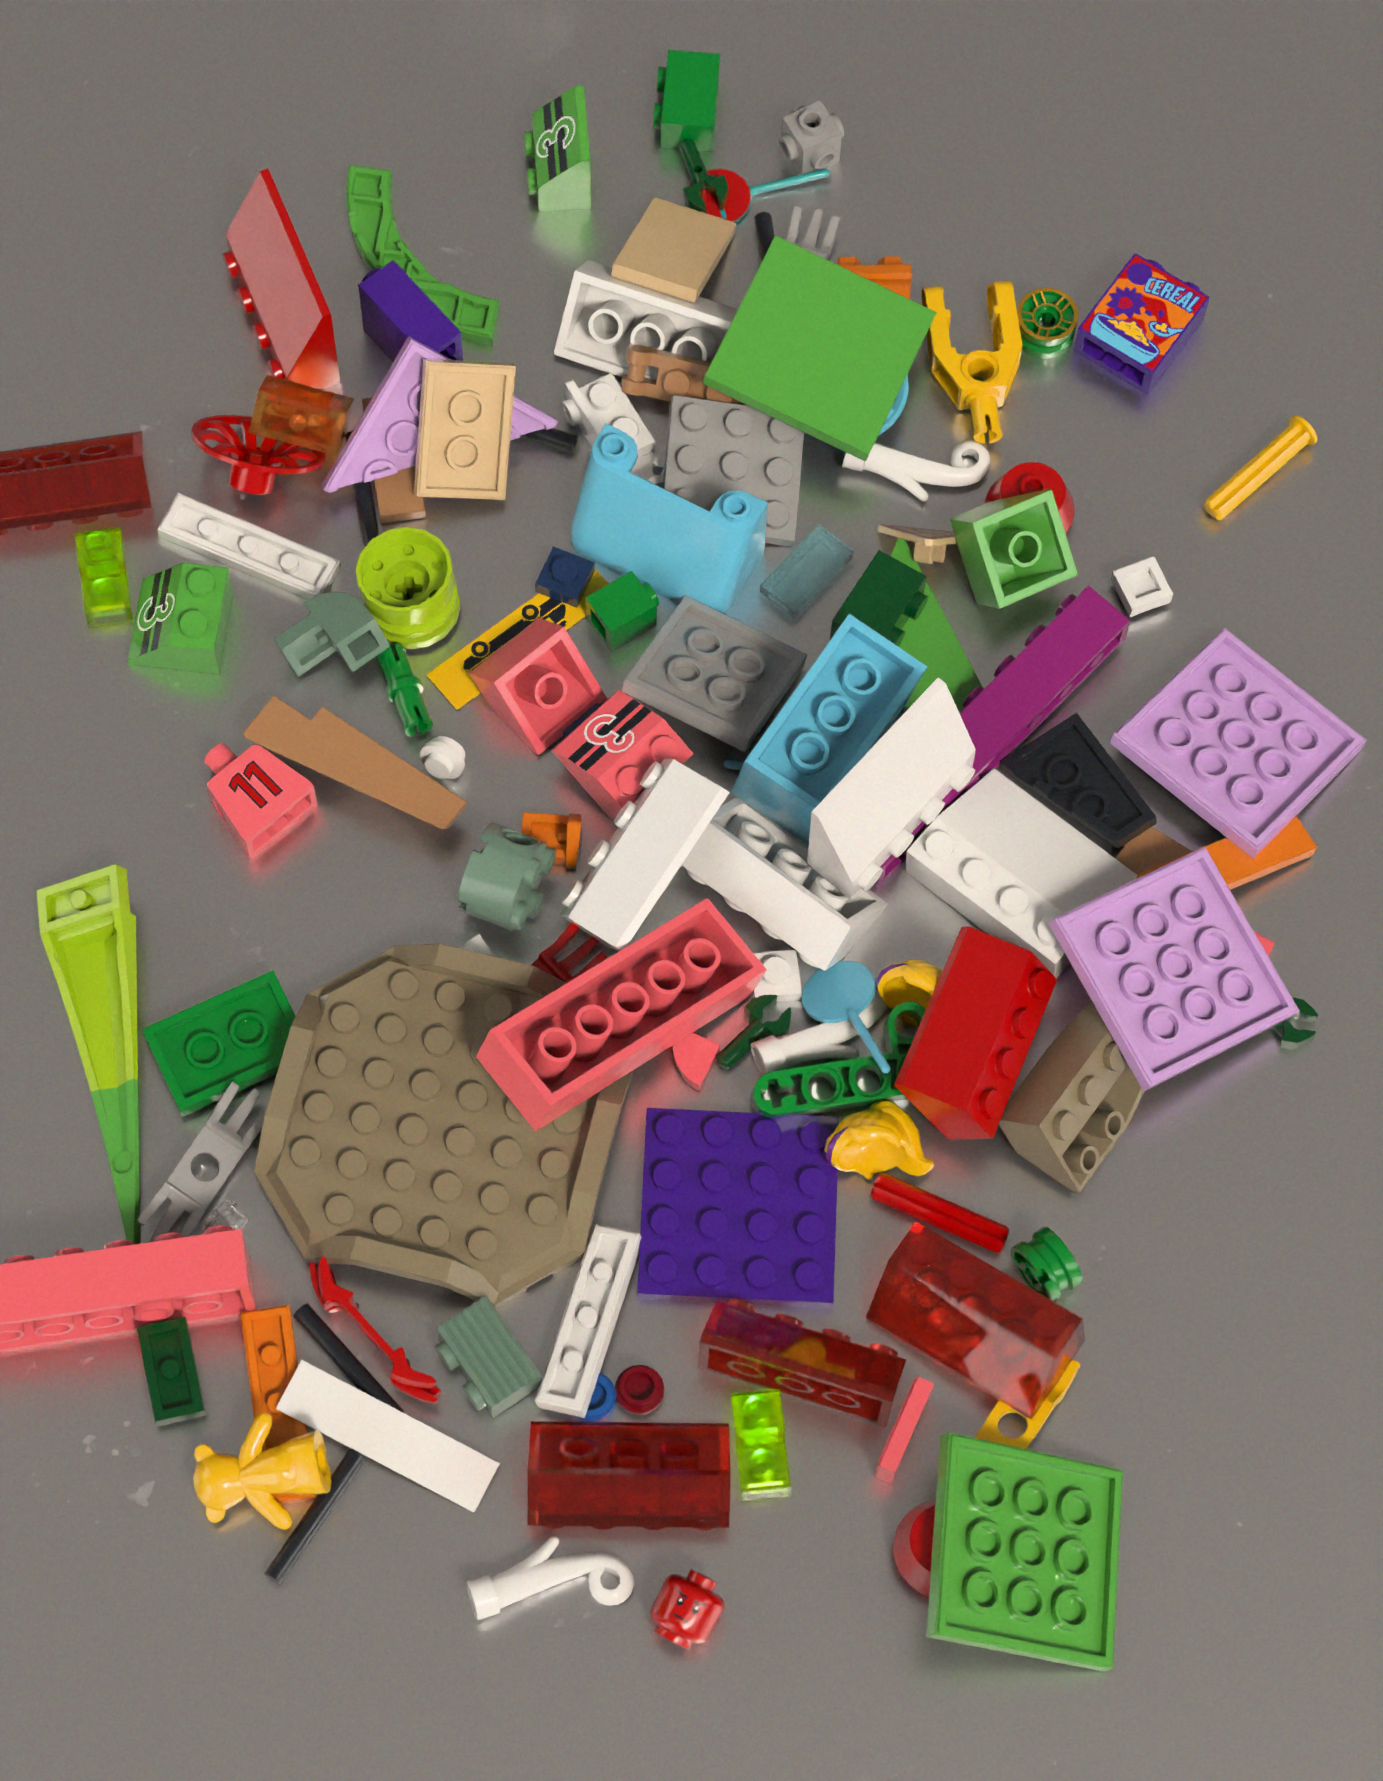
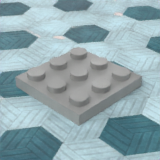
[662,395,804,547]
[622,595,807,752]

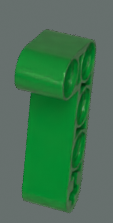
[750,1002,926,1118]

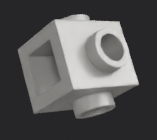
[778,100,844,175]

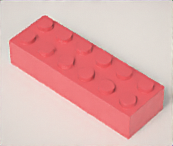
[476,898,767,1132]
[0,1225,257,1352]

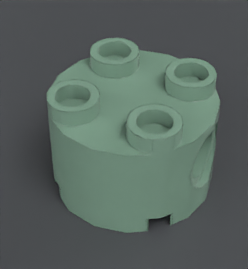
[458,823,556,931]

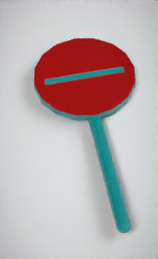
[687,169,830,223]

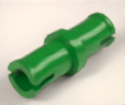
[376,644,433,737]

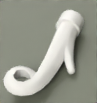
[842,441,991,501]
[751,975,888,1075]
[465,1536,634,1621]

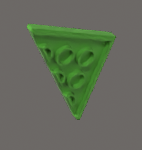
[891,538,983,714]

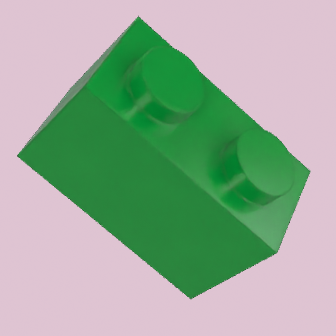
[653,50,720,151]

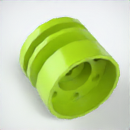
[355,527,461,650]

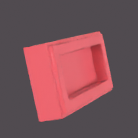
[875,1376,934,1484]

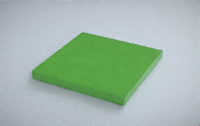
[702,235,937,462]
[926,1432,1123,1672]

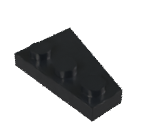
[1000,712,1157,849]

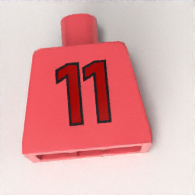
[204,743,317,859]

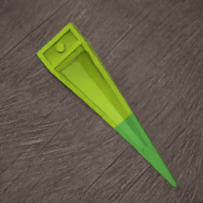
[36,864,140,1245]

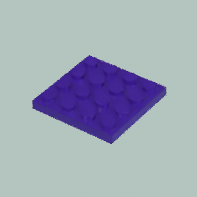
[637,1108,839,1308]

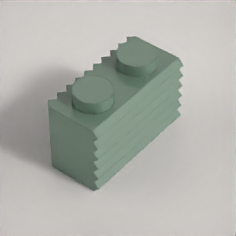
[435,1296,542,1418]

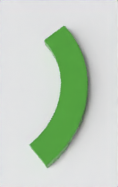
[346,165,500,346]

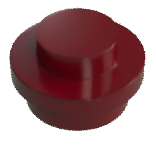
[615,1365,664,1415]

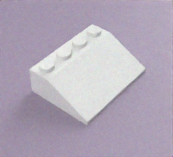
[807,677,976,899]
[906,768,1138,978]

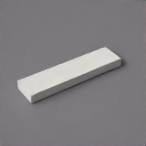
[157,493,341,599]
[535,1224,642,1418]

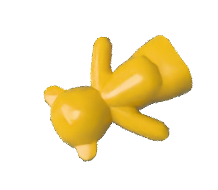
[193,1413,331,1530]

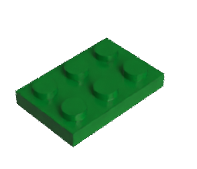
[142,970,296,1117]

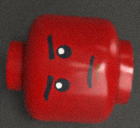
[650,1569,725,1650]

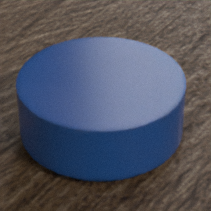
[573,1373,616,1424]

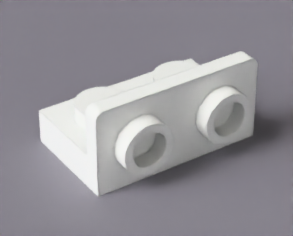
[561,373,655,459]

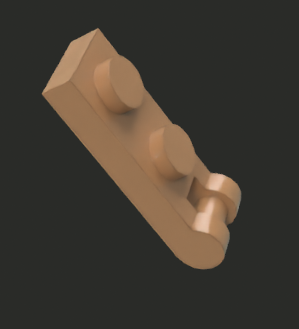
[621,345,745,405]

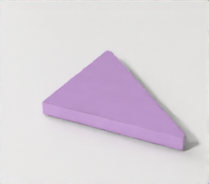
[321,336,558,493]

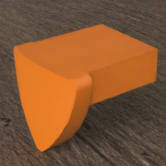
[521,812,582,869]

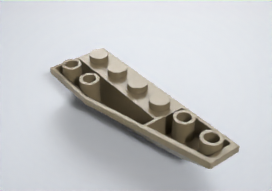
[999,1000,1144,1193]

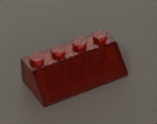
[0,431,151,536]
[866,1221,1085,1420]
[698,1299,906,1427]
[527,1421,731,1531]

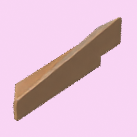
[243,695,467,830]

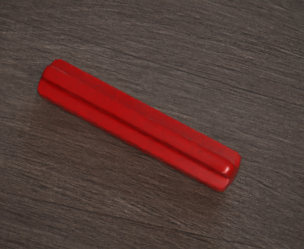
[871,1173,1009,1253]

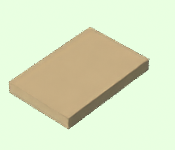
[611,197,736,303]
[414,359,516,500]

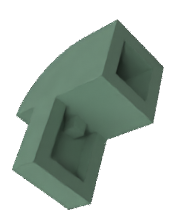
[273,592,390,677]

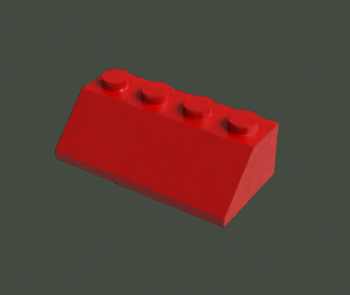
[894,926,1058,1140]

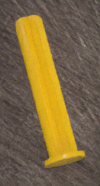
[1204,415,1317,520]

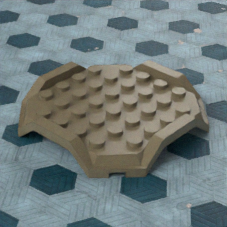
[254,943,632,1309]

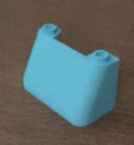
[570,423,768,614]

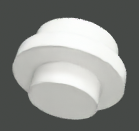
[420,736,466,779]

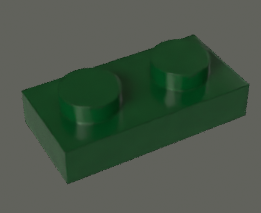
[137,1317,206,1427]

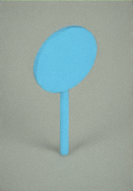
[802,961,890,1074]

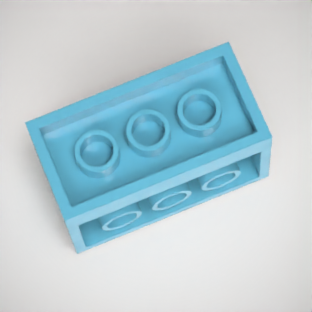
[731,614,927,844]

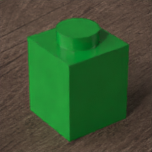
[585,571,659,652]

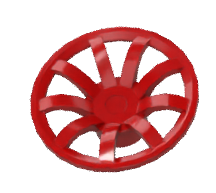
[191,415,326,495]

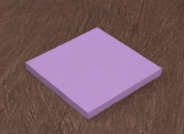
[1109,628,1367,859]
[1049,847,1300,1092]

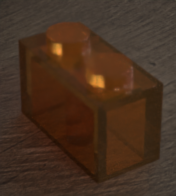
[249,375,354,456]

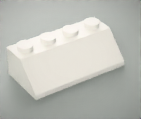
[553,260,738,380]
[560,758,730,951]
[681,797,888,971]

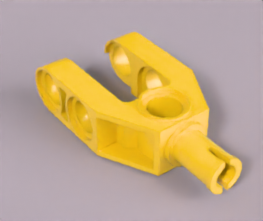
[921,280,1022,444]

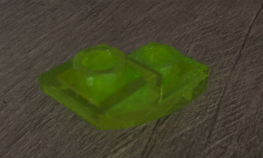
[75,527,133,626]
[731,1389,791,1501]

